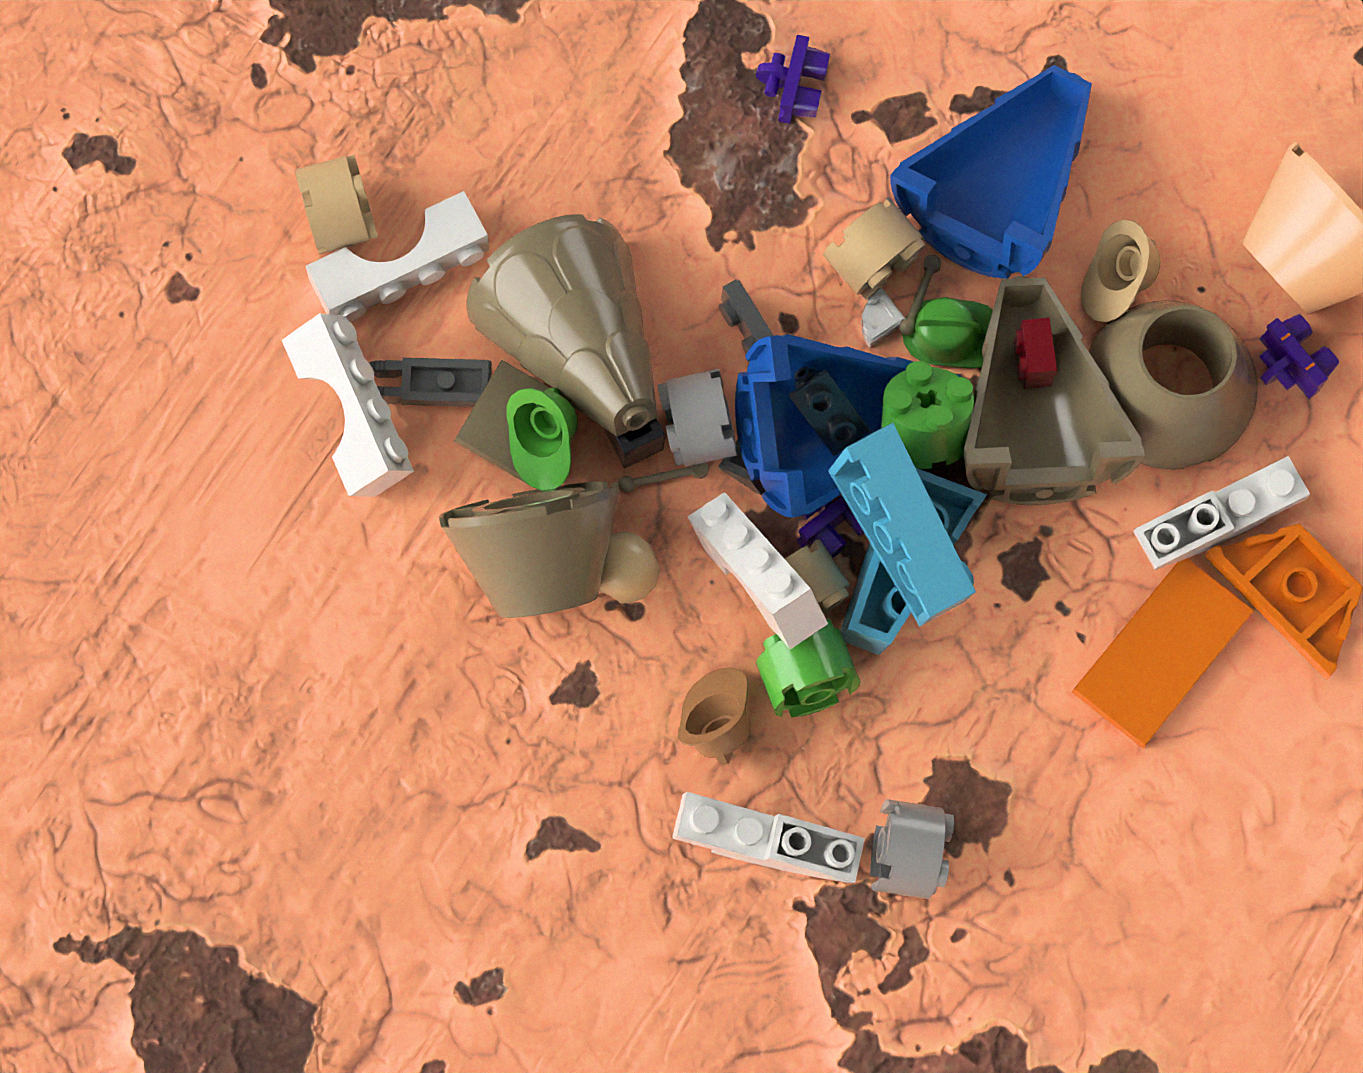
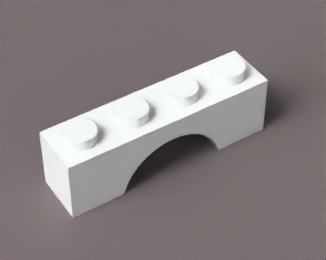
[306,191,489,322]
[282,313,414,497]
[688,492,828,649]

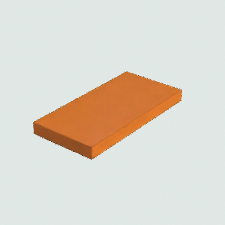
[1072,558,1254,749]

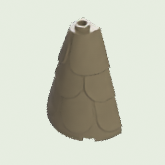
[466,214,657,437]
[963,276,1145,505]

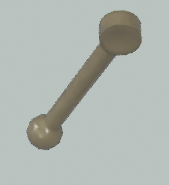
[899,255,941,336]
[618,462,709,493]

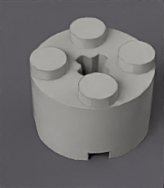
[658,368,738,467]
[870,799,954,899]

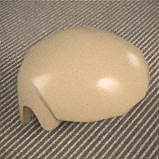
[599,531,660,604]

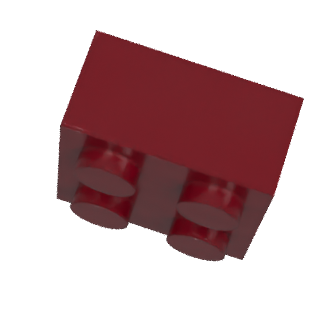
[1013,317,1057,389]

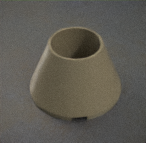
[1089,300,1258,470]
[439,481,620,618]

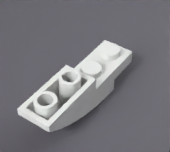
[1133,456,1310,570]
[672,792,865,883]

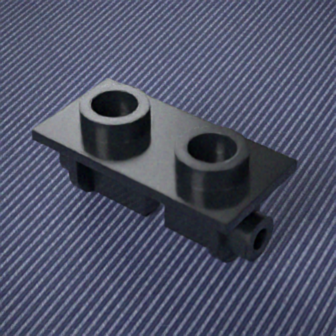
[788,366,870,456]

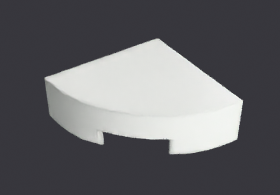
[861,287,905,348]

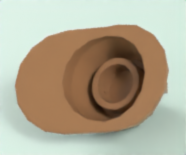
[678,667,750,765]

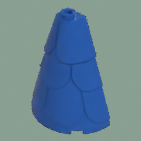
[890,65,1092,279]
[735,334,961,518]

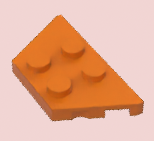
[1205,523,1363,680]

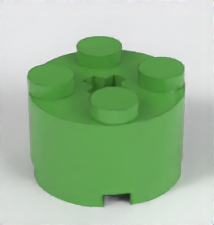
[881,361,974,469]
[756,619,861,718]

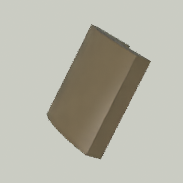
[454,360,576,485]

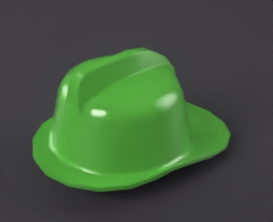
[902,297,993,369]
[506,388,577,491]

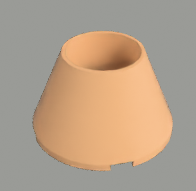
[1242,141,1363,314]

